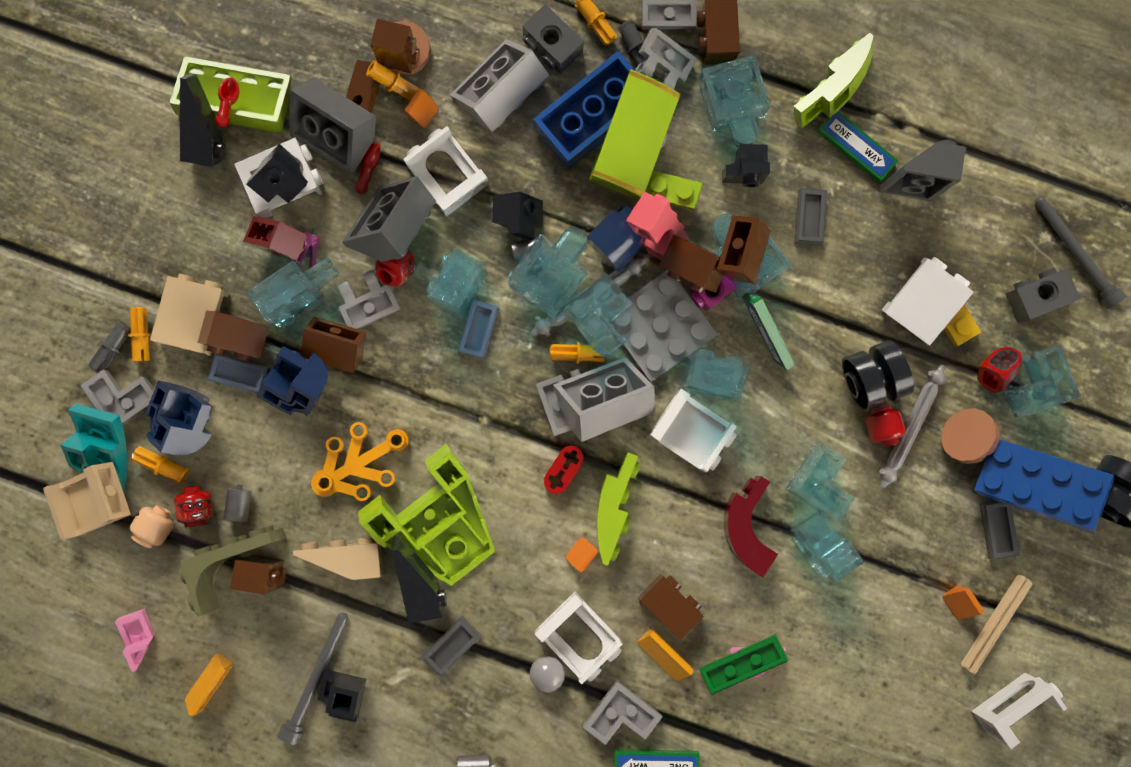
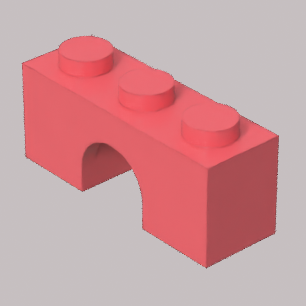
[626,192,689,260]

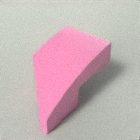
[115,608,155,672]

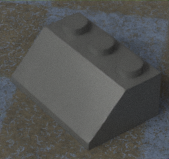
[290,77,376,174]
[878,140,966,201]
[342,176,436,262]

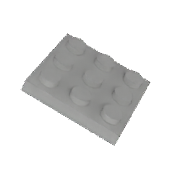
[603,270,717,383]

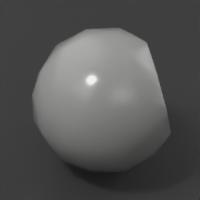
[530,656,565,693]

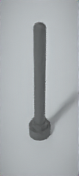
[1035,197,1127,309]
[277,613,348,745]

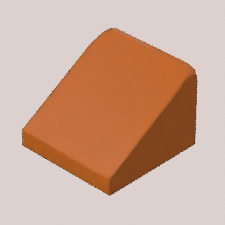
[405,88,438,129]
[566,537,598,573]
[942,585,984,619]

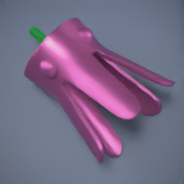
[287,228,322,271]

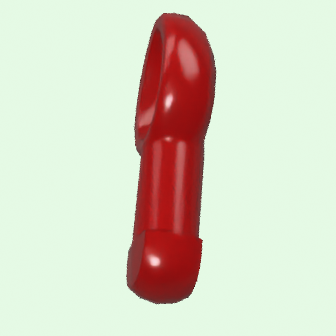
[215,77,240,128]
[355,142,381,194]

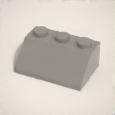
[450,39,549,132]
[553,357,655,442]

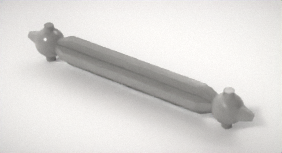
[530,258,646,337]
[879,365,945,488]

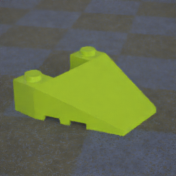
[358,443,495,586]

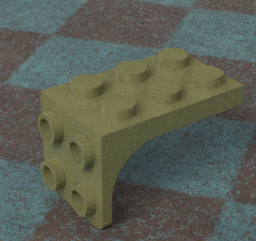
[179,525,287,617]

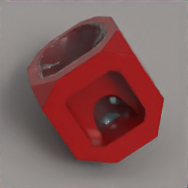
[977,347,1023,393]

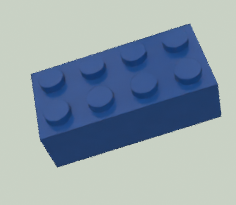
[533,51,635,170]
[974,439,1114,534]

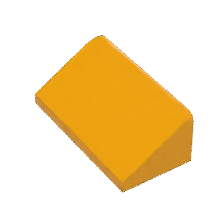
[637,628,693,681]
[185,653,234,717]

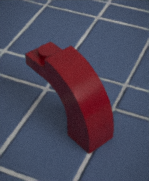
[724,475,778,578]

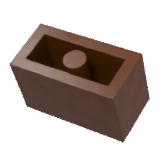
[697,0,740,63]
[370,19,420,74]
[717,215,771,284]
[659,235,724,293]
[197,310,269,362]
[301,316,367,373]
[230,555,286,595]
[638,574,704,641]

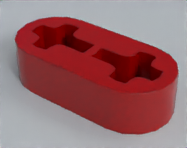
[544,446,584,494]

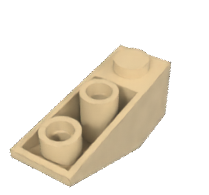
[293,537,385,580]

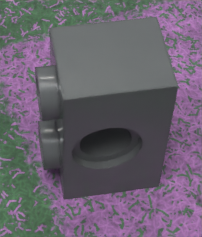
[522,4,584,74]
[1005,268,1081,323]

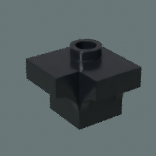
[246,144,308,203]
[722,144,770,188]
[492,192,543,239]
[318,669,367,723]

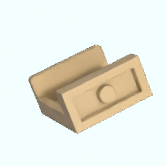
[150,274,229,356]
[44,462,131,540]

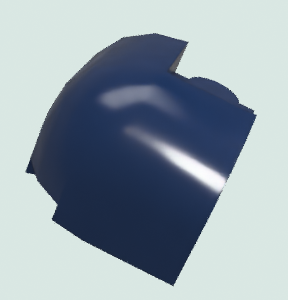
[586,202,644,272]
[257,346,328,416]
[145,380,212,455]

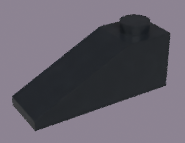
[180,73,226,167]
[392,535,447,623]

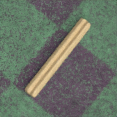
[961,575,1032,674]

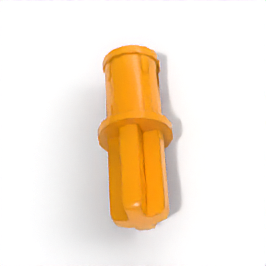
[575,0,617,46]
[366,60,419,101]
[128,307,151,362]
[550,342,605,364]
[131,447,189,485]

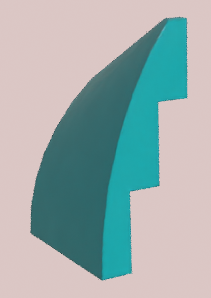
[60,404,127,493]

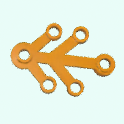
[311,422,410,501]

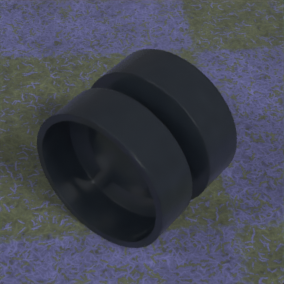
[842,340,914,412]
[1096,455,1131,529]

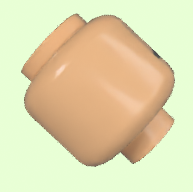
[130,504,174,548]

